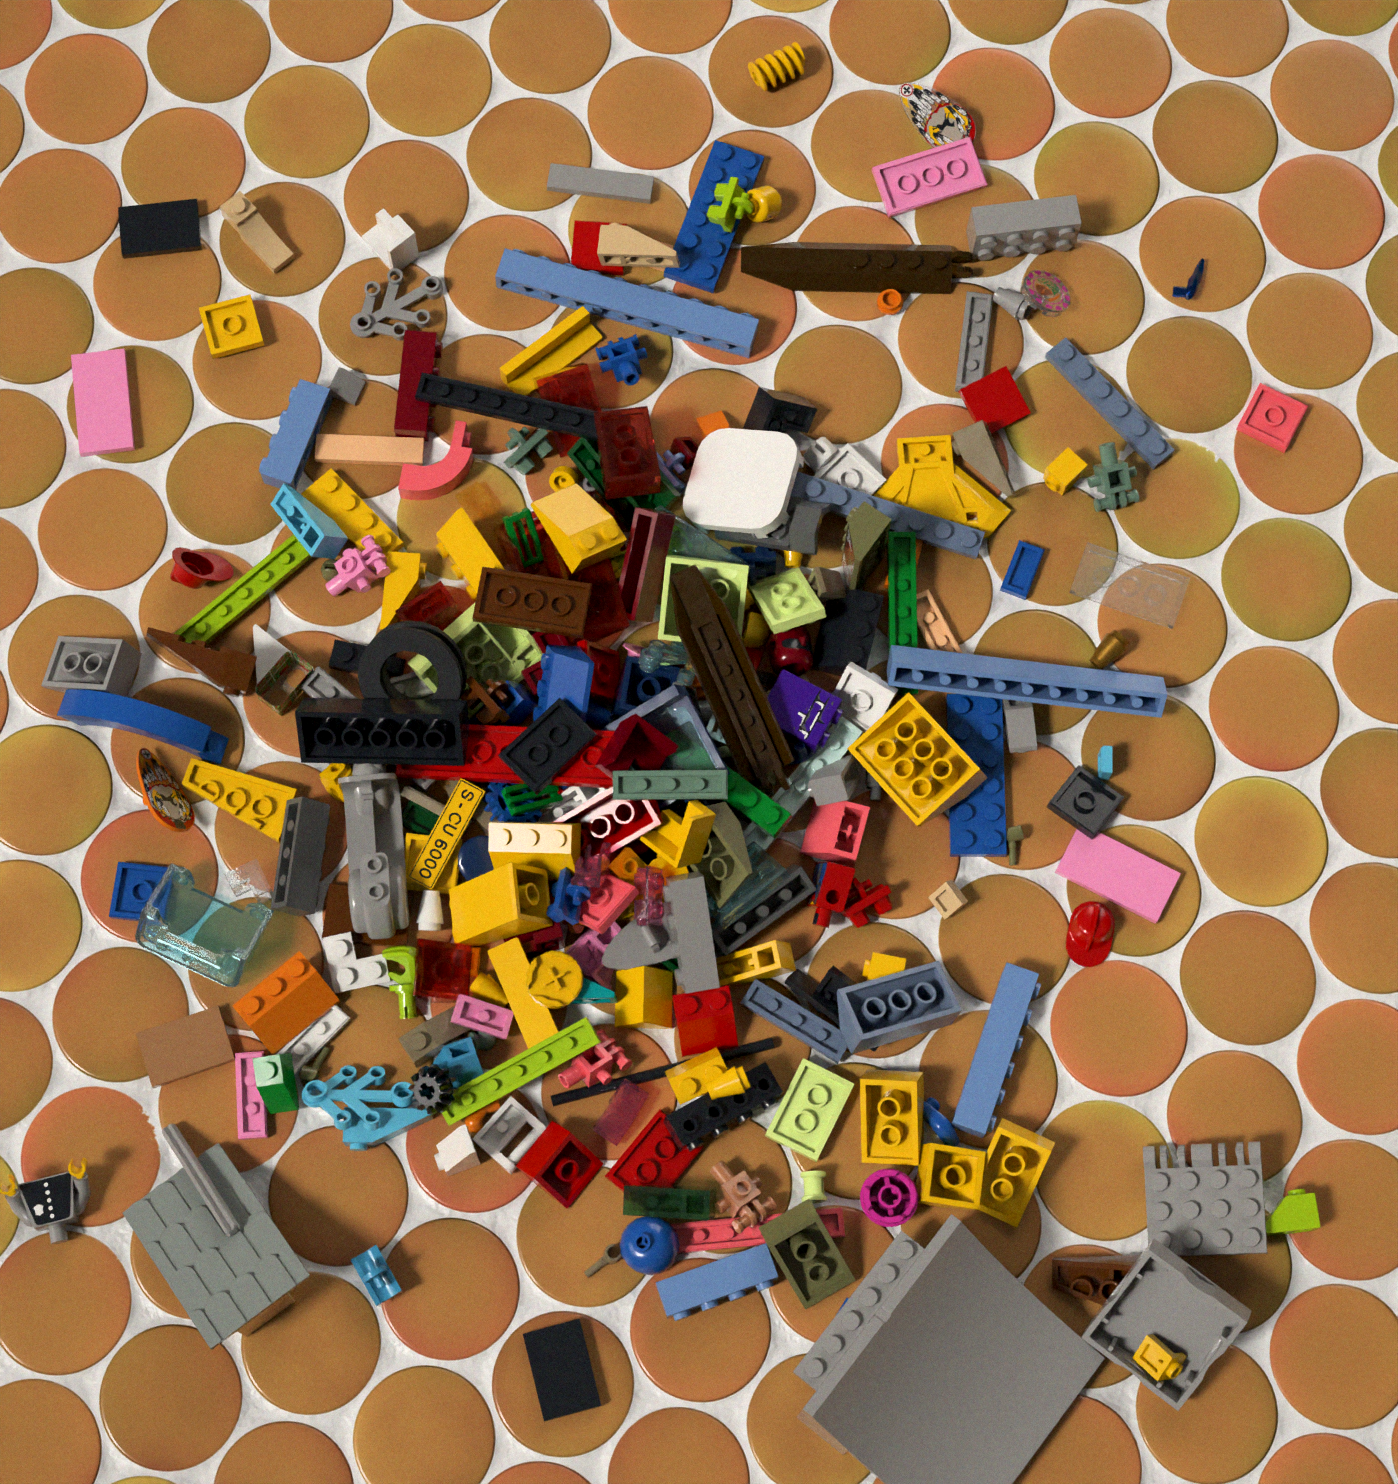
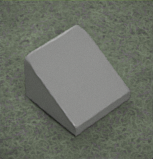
[329,367,366,406]

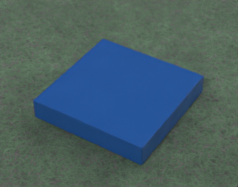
[109,862,175,925]

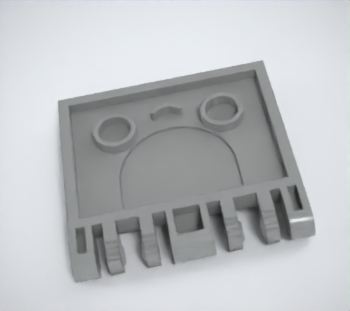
[1143,1141,1268,1257]

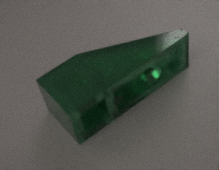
[623,1185,716,1220]

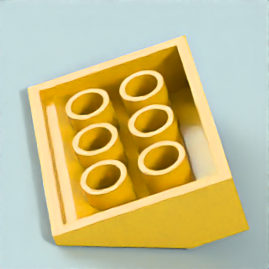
[847,692,987,827]

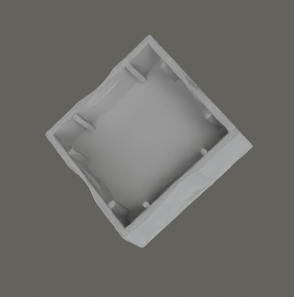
[1081,1239,1251,1411]

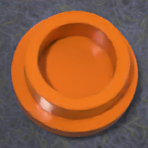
[877,289,903,315]

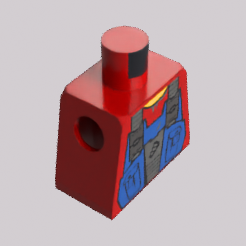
[807,862,855,928]

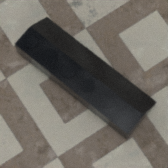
[295,698,469,766]

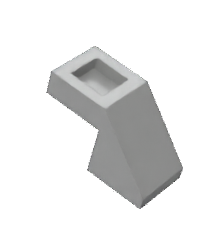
[1002,699,1037,753]

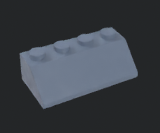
[837,961,962,1054]

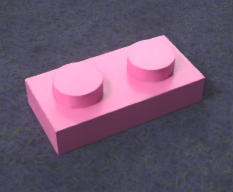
[450,994,514,1039]

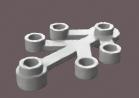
[350,268,443,341]

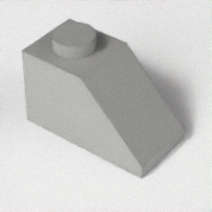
[808,755,861,806]

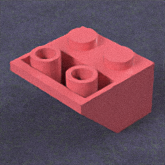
[800,800,870,868]

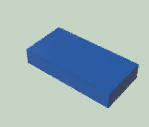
[1000,540,1044,600]

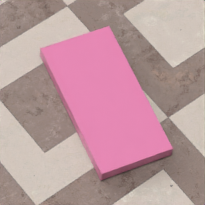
[872,137,988,218]
[71,348,135,457]
[1055,829,1181,924]

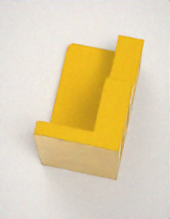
[640,800,716,868]

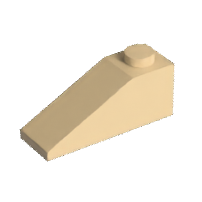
[597,223,680,268]

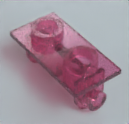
[634,866,664,926]

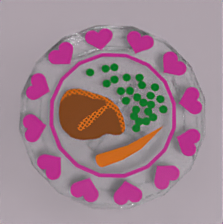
[1021,269,1071,317]

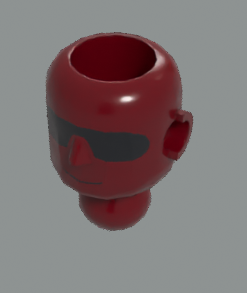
[766,626,813,676]

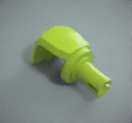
[382,945,424,1019]

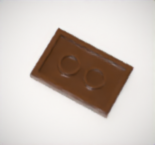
[322,883,414,947]

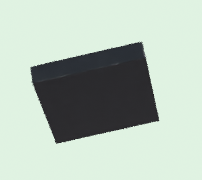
[1047,765,1124,839]

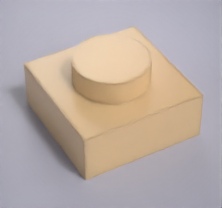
[928,879,968,920]

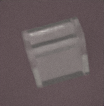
[224,858,273,905]

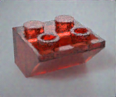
[395,581,463,631]

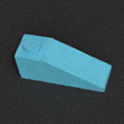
[270,483,348,559]
[343,1107,433,1151]

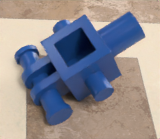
[595,334,648,386]

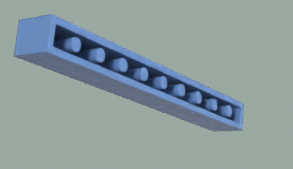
[495,249,759,358]
[887,645,1167,718]

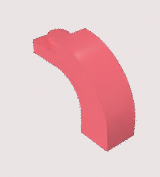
[398,420,474,500]

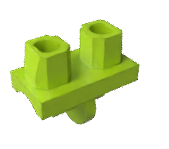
[707,177,754,232]

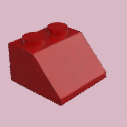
[672,985,738,1057]
[516,1121,603,1209]

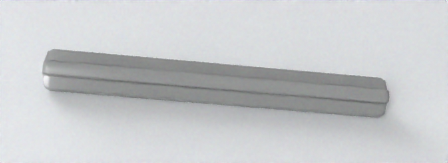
[162,1124,240,1237]

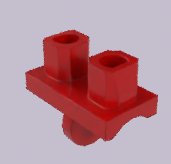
[841,878,893,928]

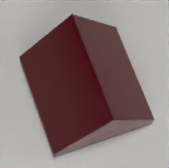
[670,436,699,470]

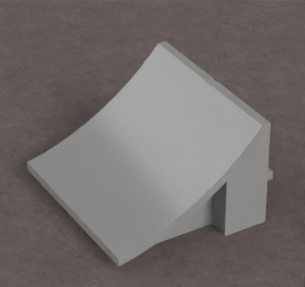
[792,1214,1105,1484]

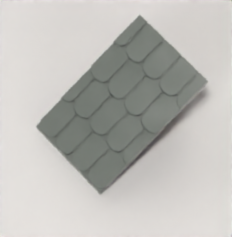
[122,1143,311,1350]

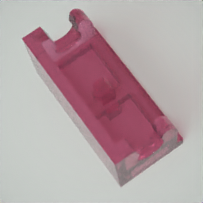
[571,842,611,888]

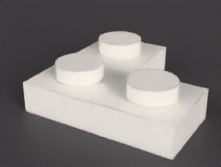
[323,932,391,993]

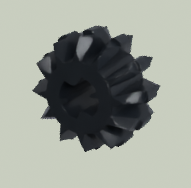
[408,1064,459,1114]

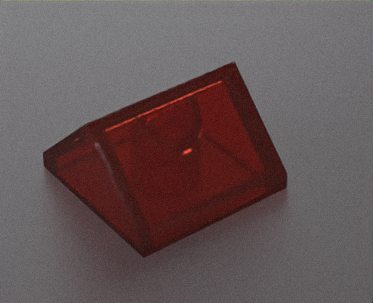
[413,938,472,1003]

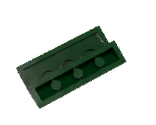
[567,415,681,532]

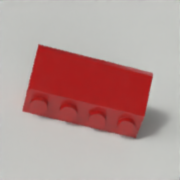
[551,786,663,871]

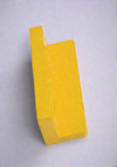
[499,306,602,396]
[487,937,559,1049]

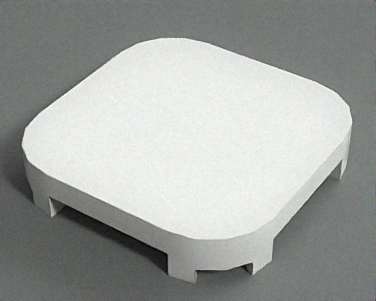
[683,428,804,539]

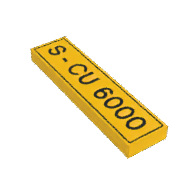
[407,778,486,891]

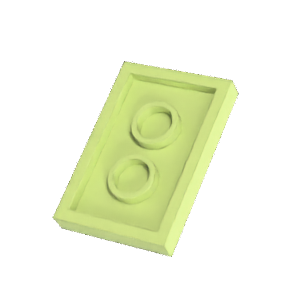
[747,567,826,634]
[765,1058,854,1162]

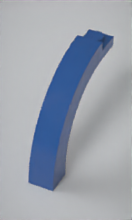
[57,689,229,764]

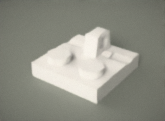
[833,662,898,732]

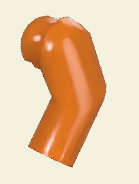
[465,1100,500,1133]

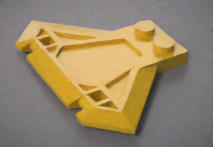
[873,435,1011,545]

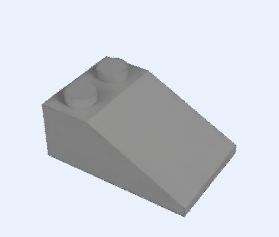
[41,636,142,697]

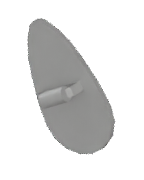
[602,902,675,970]

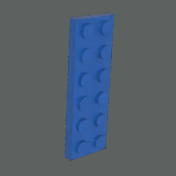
[664,140,764,293]
[946,694,1007,857]

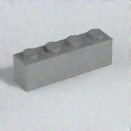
[662,871,720,994]

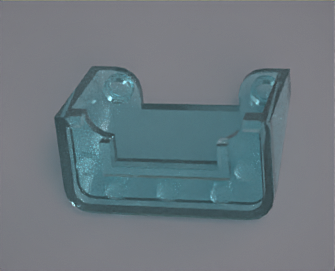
[135,863,274,987]

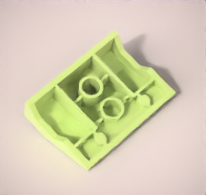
[407,603,542,720]

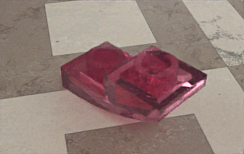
[593,1078,649,1146]

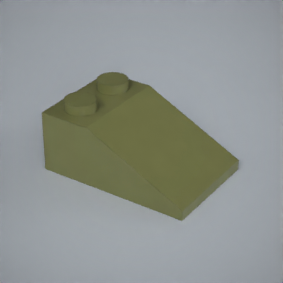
[690,802,753,909]
[759,1199,855,1309]

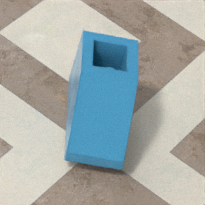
[432,1037,484,1092]

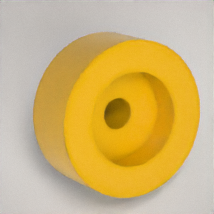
[549,466,578,492]

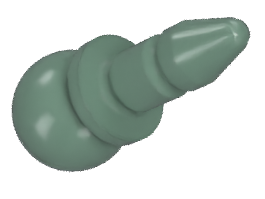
[447,1031,497,1052]

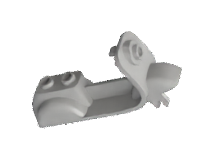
[338,763,409,939]

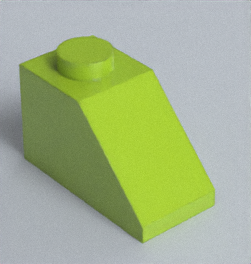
[1266,1189,1321,1236]

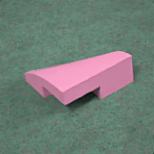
[566,921,622,990]

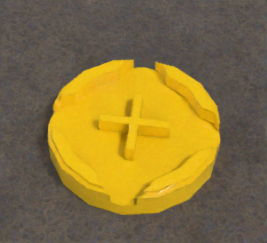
[526,951,583,1009]

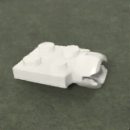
[803,437,887,495]

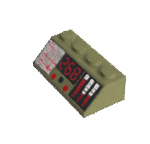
[841,501,892,590]

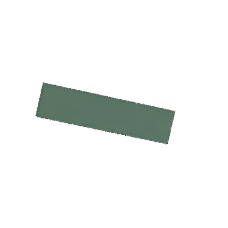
[613,770,728,800]

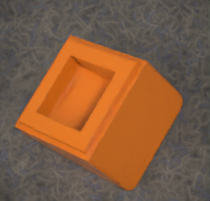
[696,410,730,439]

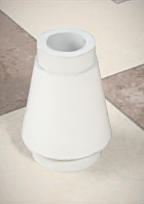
[416,890,444,931]

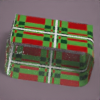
[255,651,314,716]

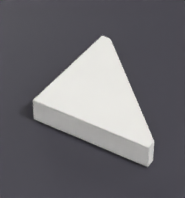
[253,624,290,684]

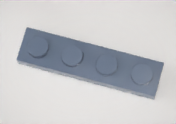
[740,979,848,1064]

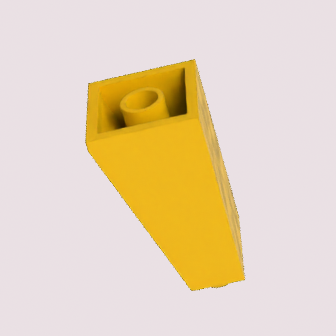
[449,862,553,947]

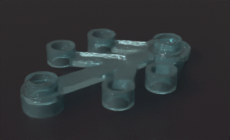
[638,640,695,685]

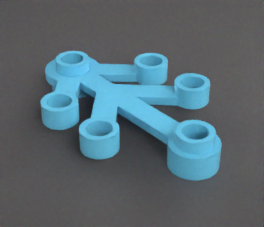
[302,1065,415,1131]

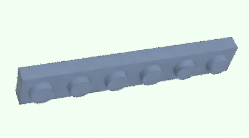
[1045,337,1175,470]

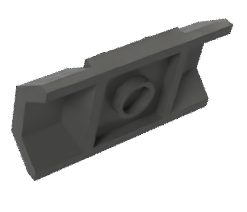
[715,496,832,555]

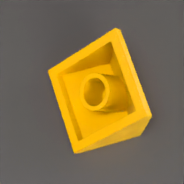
[615,966,673,1029]

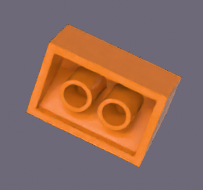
[232,951,341,1055]

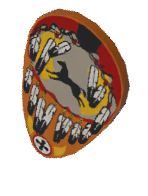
[136,748,195,833]

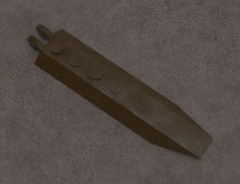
[741,242,973,294]
[670,565,795,798]

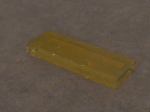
[455,481,523,561]

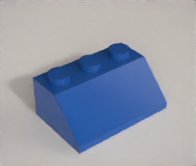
[533,645,594,723]

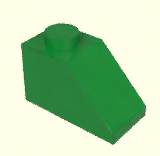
[252,1053,299,1114]

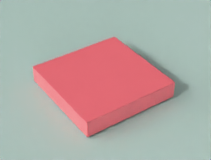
[1236,383,1308,453]

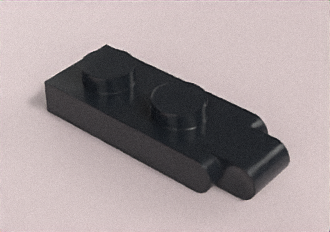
[329,640,406,679]

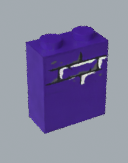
[767,669,844,754]

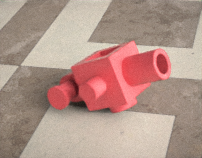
[558,1029,632,1089]

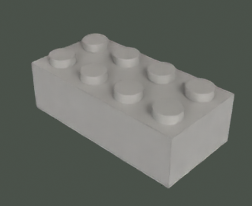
[966,195,1082,261]

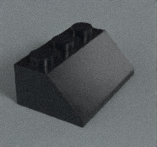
[811,589,884,677]

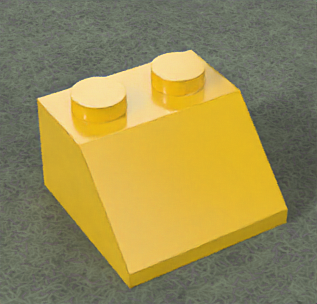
[916,1143,986,1210]

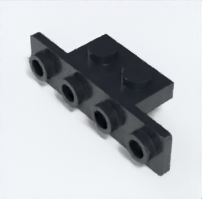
[785,965,880,1052]

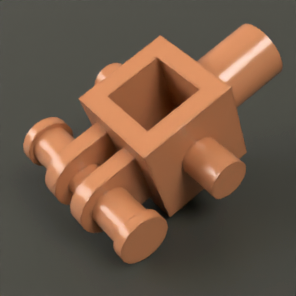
[710,1161,777,1234]

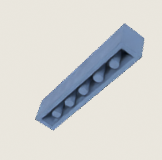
[951,963,1041,1138]

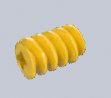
[748,42,805,92]

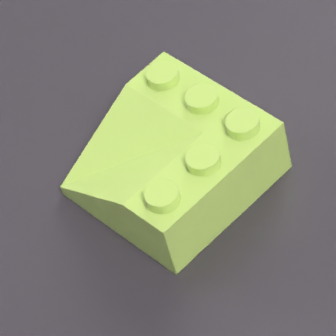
[658,555,749,642]

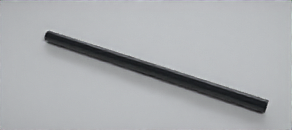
[551,1037,774,1107]

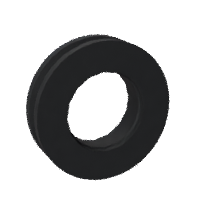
[358,621,467,700]

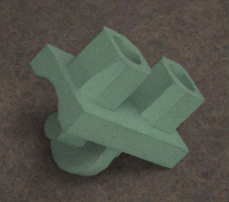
[503,427,553,475]

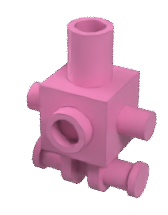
[325,535,390,597]

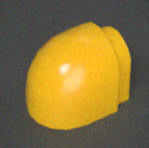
[742,612,772,648]
[319,763,353,802]

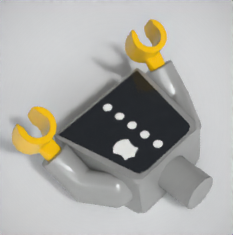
[0,1157,91,1244]

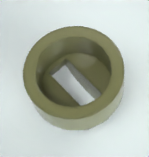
[321,559,339,582]

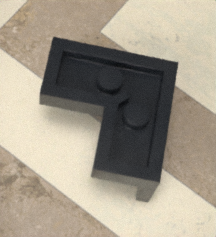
[743,387,817,433]

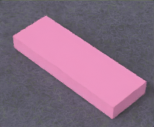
[235,1051,268,1140]

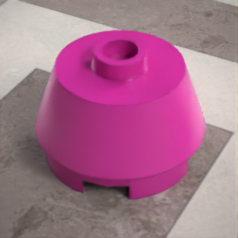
[860,1169,918,1227]

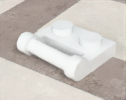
[472,1096,547,1174]

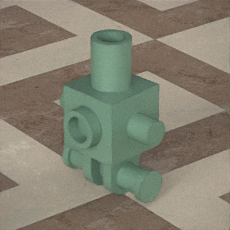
[1087,442,1139,512]

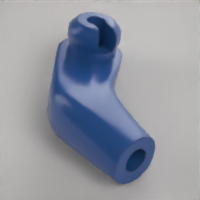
[923,1097,960,1147]

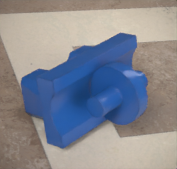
[547,867,591,925]

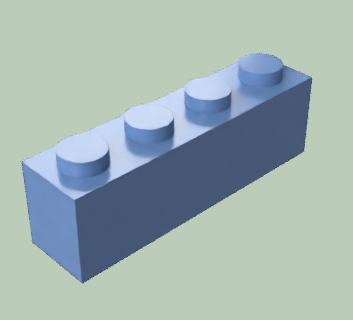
[259,379,333,490]
[656,1243,778,1321]

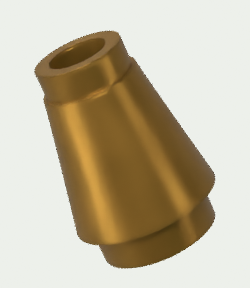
[1090,630,1129,670]

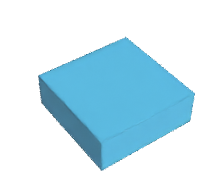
[1098,746,1113,780]

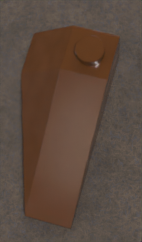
[147,627,257,697]
[1052,1255,1141,1305]

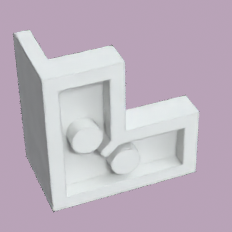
[362,208,419,270]

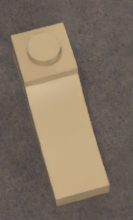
[220,191,295,274]

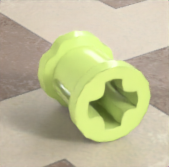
[800,1171,827,1203]

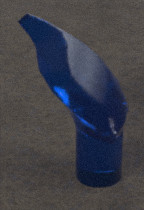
[1173,258,1204,300]

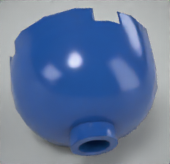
[620,1216,680,1275]

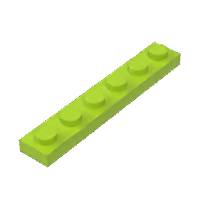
[174,534,312,644]
[442,1017,601,1126]

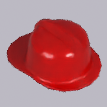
[170,547,233,589]
[1066,901,1115,967]

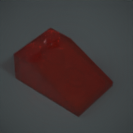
[532,362,602,458]
[594,406,661,499]

